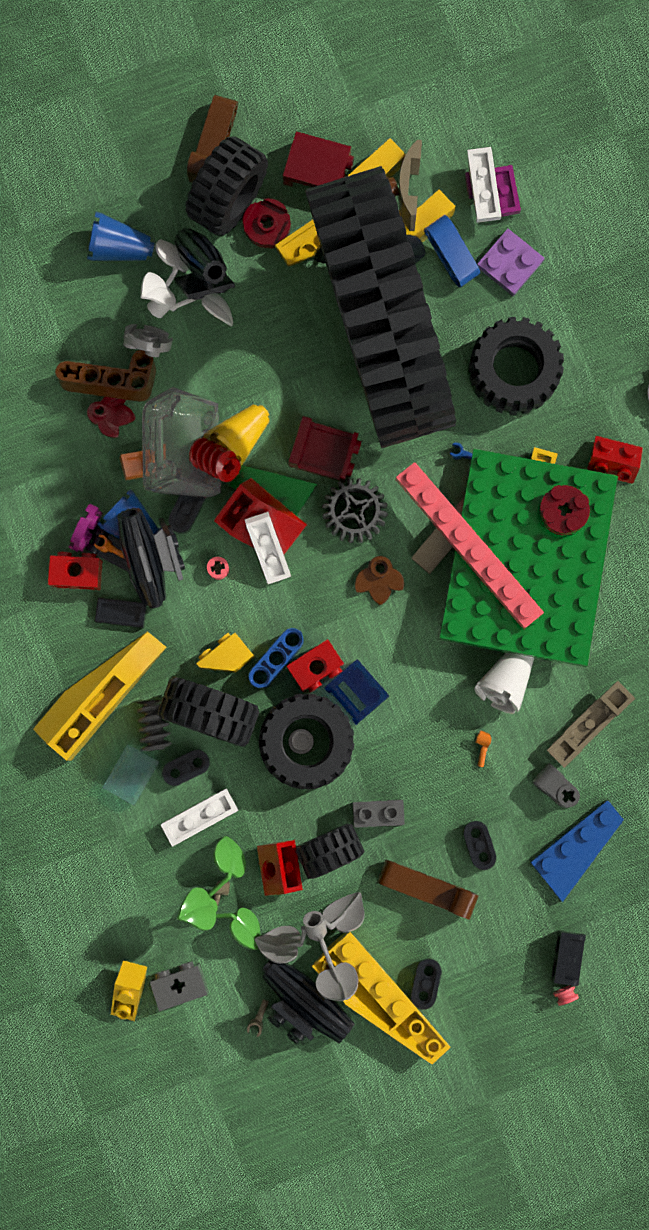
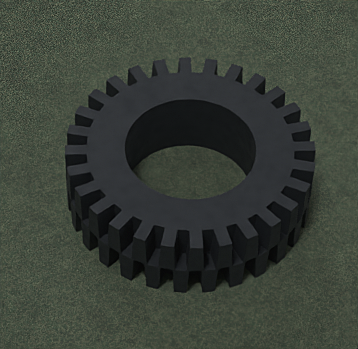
[305,166,456,449]

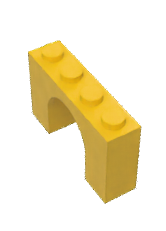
[348,138,456,242]

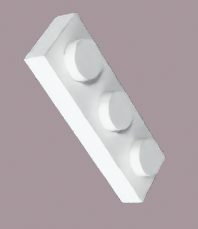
[467,147,501,223]
[245,512,291,584]
[161,789,239,847]

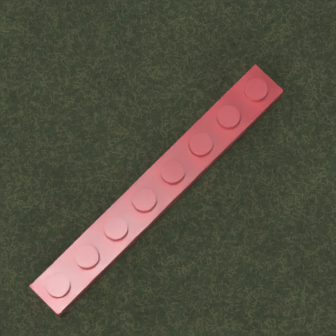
[395,462,544,630]

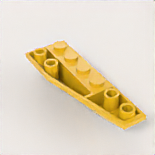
[33,631,167,761]
[312,932,451,1064]

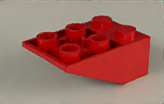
[214,478,307,555]

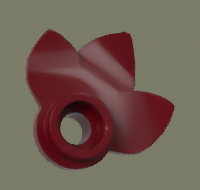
[87,397,136,438]

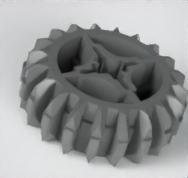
[322,478,388,544]

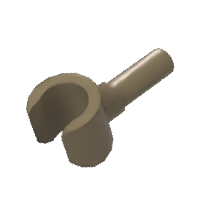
[214,881,230,906]
[247,999,269,1037]

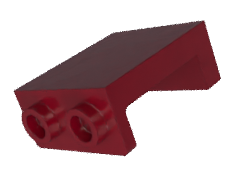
[283,131,354,187]
[289,416,362,483]

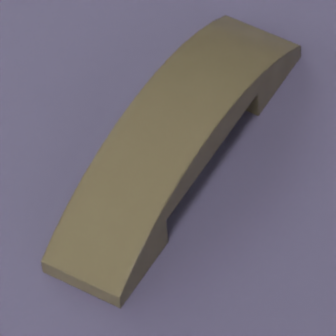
[398,140,422,231]
[411,498,464,574]
[547,681,636,768]

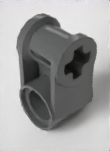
[532,763,580,808]

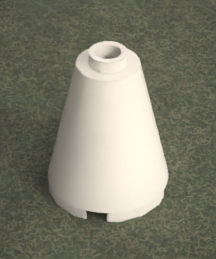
[474,652,534,714]

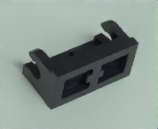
[551,930,586,986]

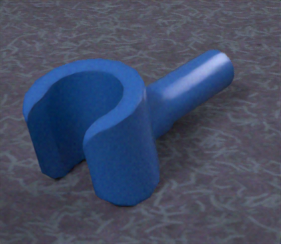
[449,442,472,460]

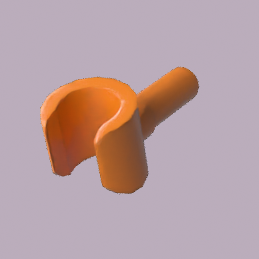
[94,535,124,559]
[475,731,491,767]

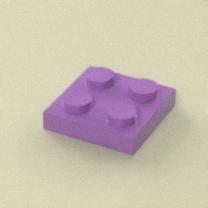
[477,229,545,297]

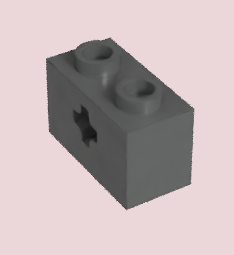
[353,800,405,828]
[150,961,209,1011]

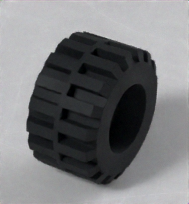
[295,824,365,879]

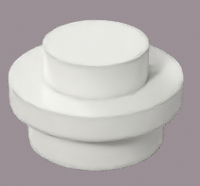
[289,729,313,754]

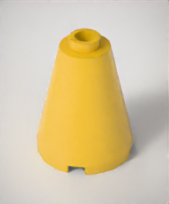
[203,404,270,466]

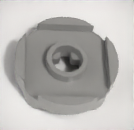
[123,324,173,357]

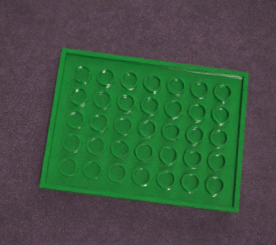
[439,449,618,667]

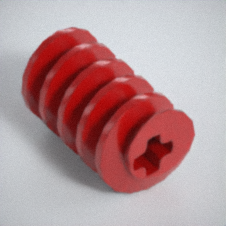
[189,437,241,482]

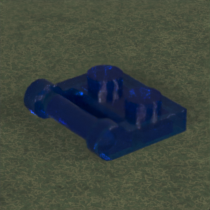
[324,659,389,725]

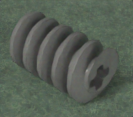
[136,700,171,752]

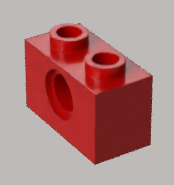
[48,552,103,590]
[287,639,344,693]
[257,840,303,896]

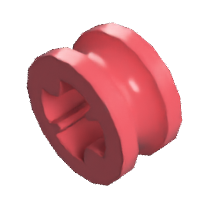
[207,557,229,580]
[553,985,579,1006]

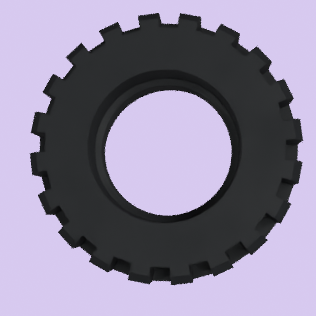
[185,137,268,236]
[468,317,564,415]
[158,677,259,747]
[259,694,355,789]

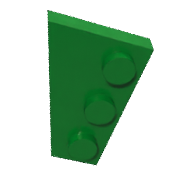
[229,466,317,516]

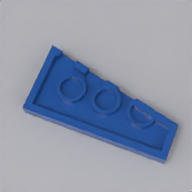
[530,800,624,902]

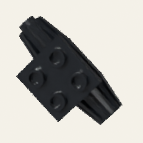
[174,228,235,300]
[117,508,185,608]
[261,960,355,1045]

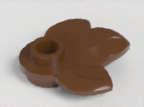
[355,556,404,605]

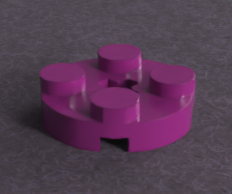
[68,504,103,552]

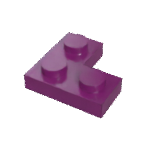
[465,165,521,217]

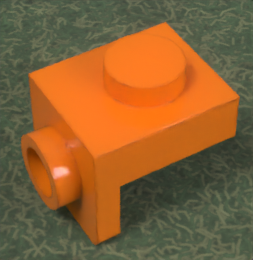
[120,445,159,481]

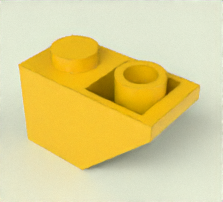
[196,633,254,673]
[110,961,147,1021]

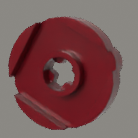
[243,198,291,249]
[539,485,590,536]

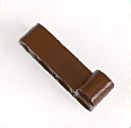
[187,95,238,183]
[55,350,156,402]
[377,859,479,920]

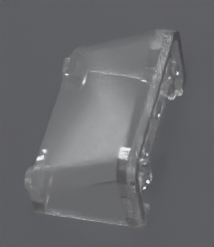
[142,387,221,497]

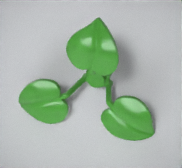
[177,836,260,950]

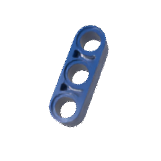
[424,215,480,288]
[249,628,304,689]

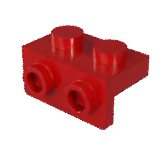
[587,436,643,484]

